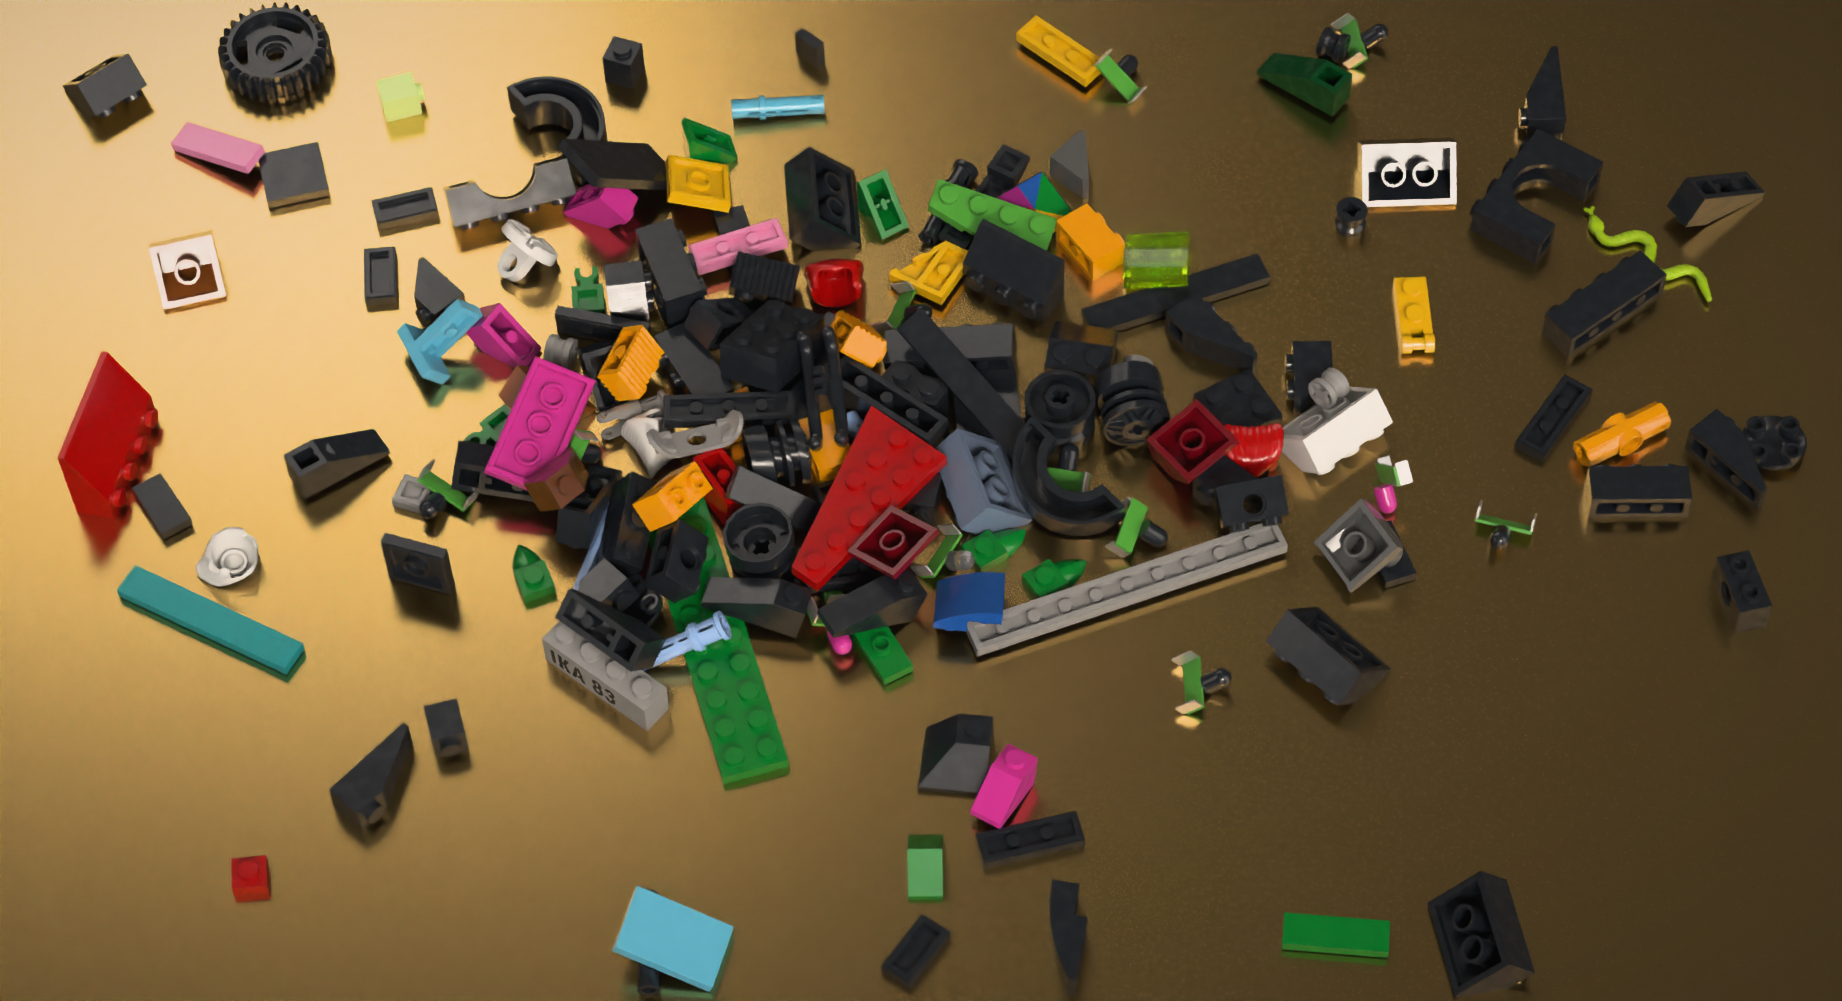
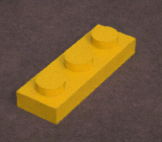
[1016,15,1101,87]

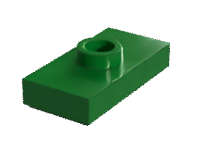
[851,626,913,685]

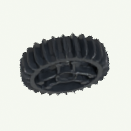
[218,2,332,103]

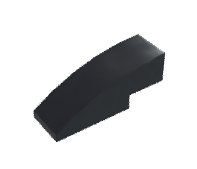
[1049,879,1088,996]

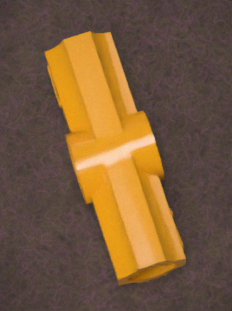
[1573,401,1671,467]

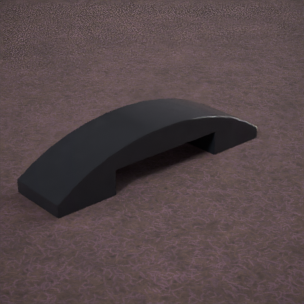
[938,144,1030,250]

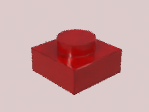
[231,855,269,896]

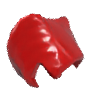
[803,258,864,308]
[1224,423,1284,478]

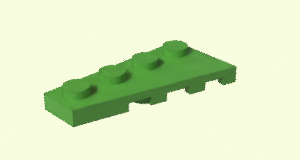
[927,179,1058,251]

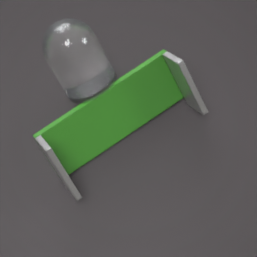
[910,524,975,578]

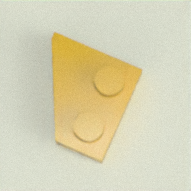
[889,241,968,305]

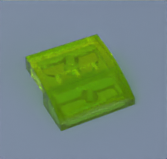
[1124,231,1191,289]

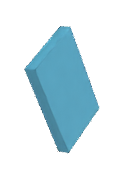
[612,886,734,992]

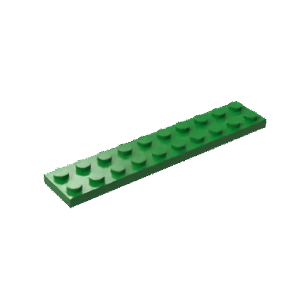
[648,497,789,784]

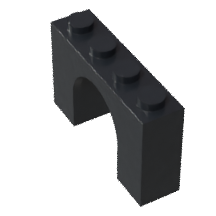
[1470,129,1603,264]

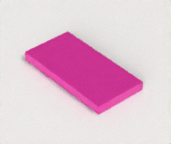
[484,356,596,490]

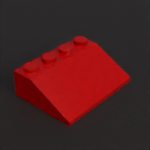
[57,351,158,519]

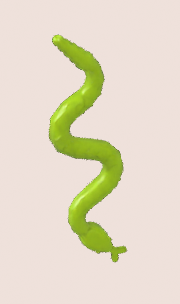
[1584,206,1712,302]

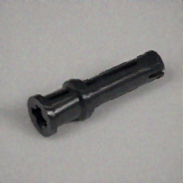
[918,159,979,246]

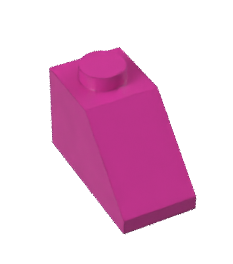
[563,184,639,229]
[466,303,542,368]
[970,743,1038,829]

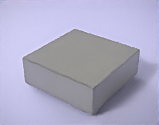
[392,474,433,514]

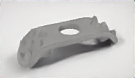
[646,410,744,459]

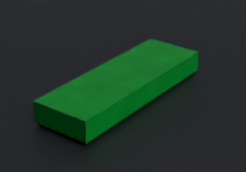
[1281,912,1390,958]

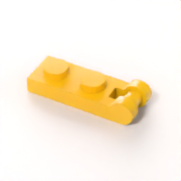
[1393,277,1435,354]

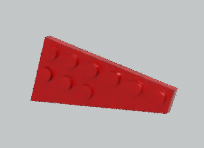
[792,405,947,592]

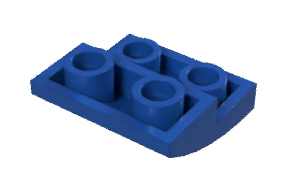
[933,572,1006,632]

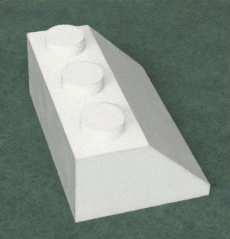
[1282,387,1393,475]

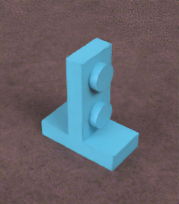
[396,299,483,385]

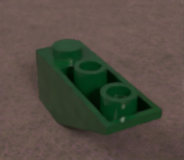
[1256,52,1352,117]

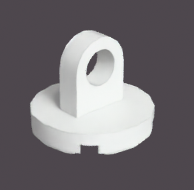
[497,219,558,282]

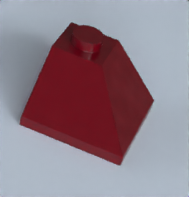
[1146,399,1239,484]
[847,505,939,580]

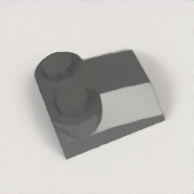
[1313,498,1403,592]

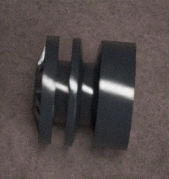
[1094,361,1171,446]
[741,416,812,488]
[723,503,798,581]

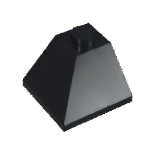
[918,713,994,796]

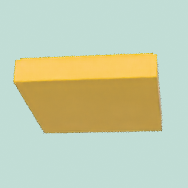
[665,155,731,213]

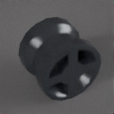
[1316,27,1351,64]
[1334,197,1367,237]

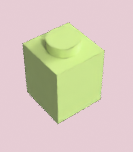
[376,72,425,122]

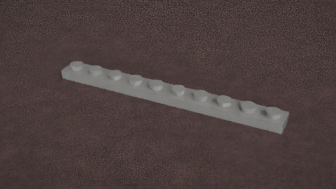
[966,523,1288,657]

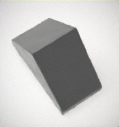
[1050,130,1089,199]

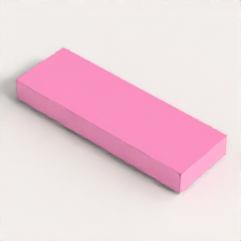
[170,122,265,174]
[688,218,788,275]

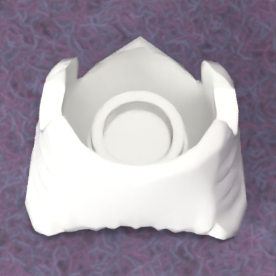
[621,408,672,478]
[196,527,258,587]

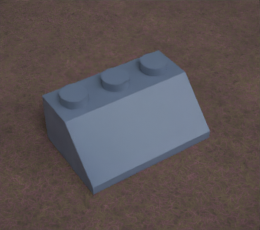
[935,428,1032,535]

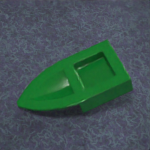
[962,529,1026,572]
[512,544,556,603]
[1022,559,1087,599]

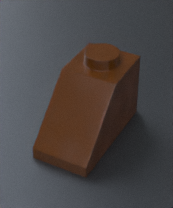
[524,447,589,512]

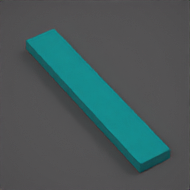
[117,565,304,675]

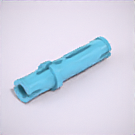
[731,94,825,120]

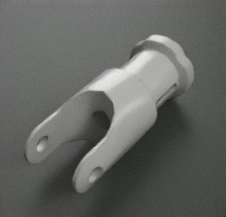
[596,389,666,440]

